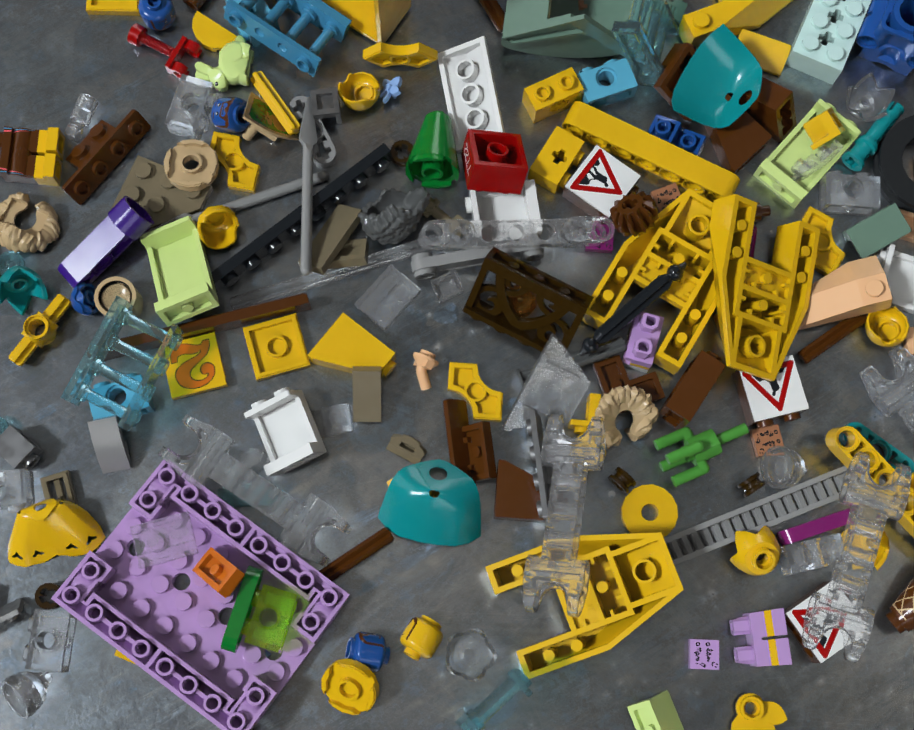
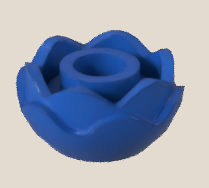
[70,282,99,316]

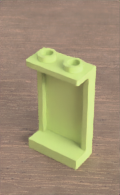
[753,99,861,209]
[140,216,220,327]

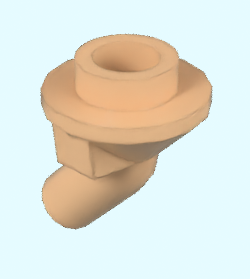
[413,349,439,390]

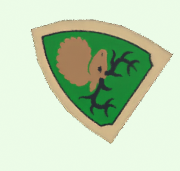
[242,92,299,142]

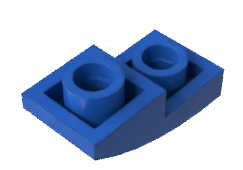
[648,114,706,156]

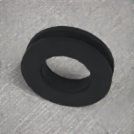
[872,115,914,213]

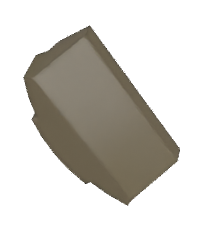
[386,434,427,464]

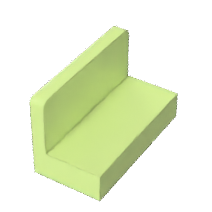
[627,690,684,730]

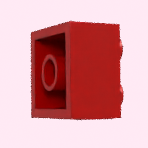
[461,129,528,194]

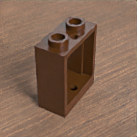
[659,350,726,430]

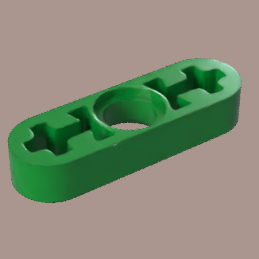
[221,566,264,653]

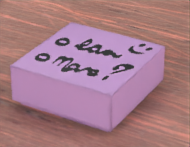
[688,639,719,670]

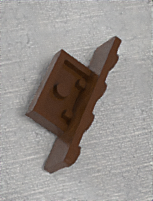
[62,109,151,205]
[443,399,497,486]

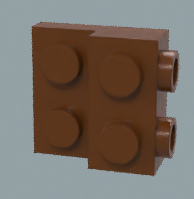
[653,43,697,121]

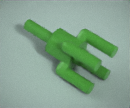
[653,423,749,487]

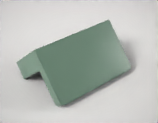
[841,203,911,258]

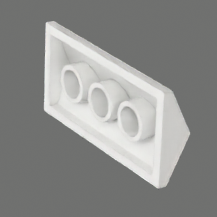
[438,36,505,153]

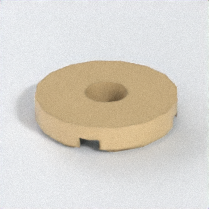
[164,139,220,192]

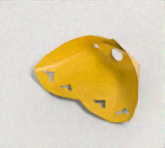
[8,498,105,567]

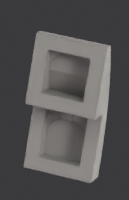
[87,415,132,474]

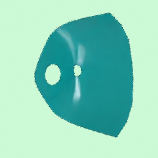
[671,24,762,128]
[378,459,481,546]

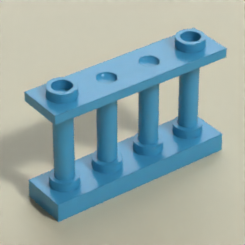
[224,0,352,77]

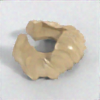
[0,192,60,253]
[594,384,659,449]

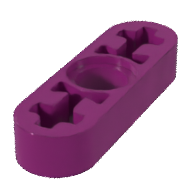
[777,507,859,546]

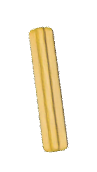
[250,71,301,135]

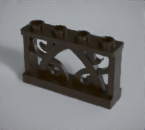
[462,247,594,359]

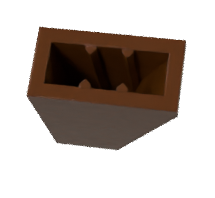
[728,77,797,143]
[704,94,773,174]
[494,459,570,524]

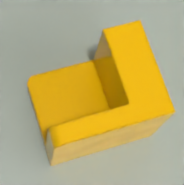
[803,107,845,150]

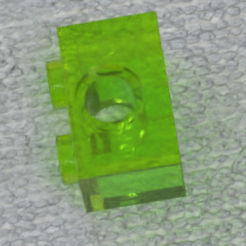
[242,584,300,654]

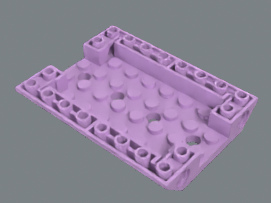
[51,457,350,730]

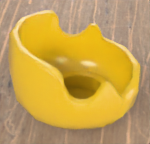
[338,71,381,111]
[197,205,239,250]
[865,306,910,347]

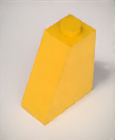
[308,312,397,377]

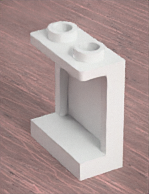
[465,179,543,248]
[876,243,914,314]
[244,387,327,476]

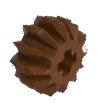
[610,191,659,237]

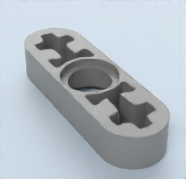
[289,96,337,168]

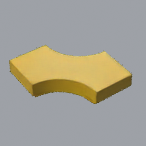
[363,42,438,68]
[210,131,261,194]
[801,206,846,276]
[447,362,503,422]

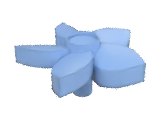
[379,76,402,104]

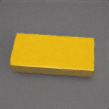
[738,29,792,77]

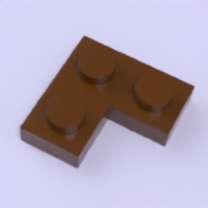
[592,355,665,415]

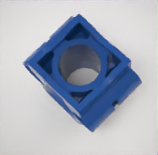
[856,0,914,76]

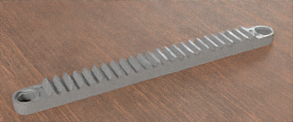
[664,460,867,565]

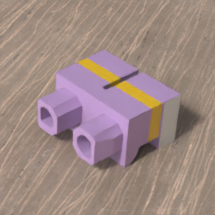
[621,312,664,373]
[729,608,792,667]

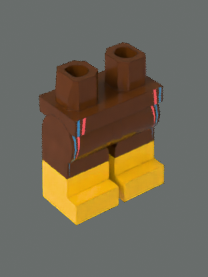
[0,126,65,186]

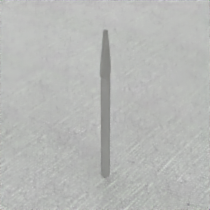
[299,97,318,276]
[144,171,329,234]

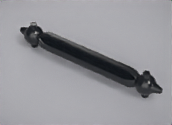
[579,262,687,356]

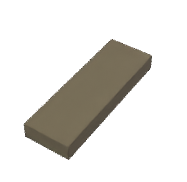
[298,204,362,275]

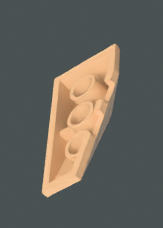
[798,255,893,330]

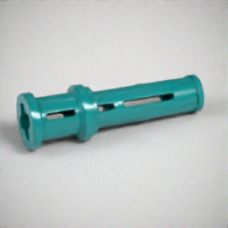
[842,101,905,172]

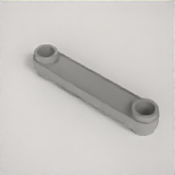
[411,234,544,280]

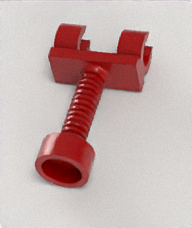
[127,23,203,80]

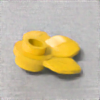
[731,693,787,730]

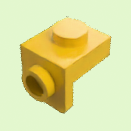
[568,393,601,435]

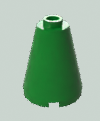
[405,110,460,189]

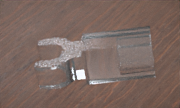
[64,93,98,143]

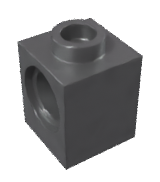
[0,425,43,472]

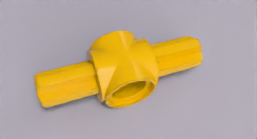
[8,294,71,367]

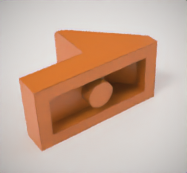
[192,547,245,598]

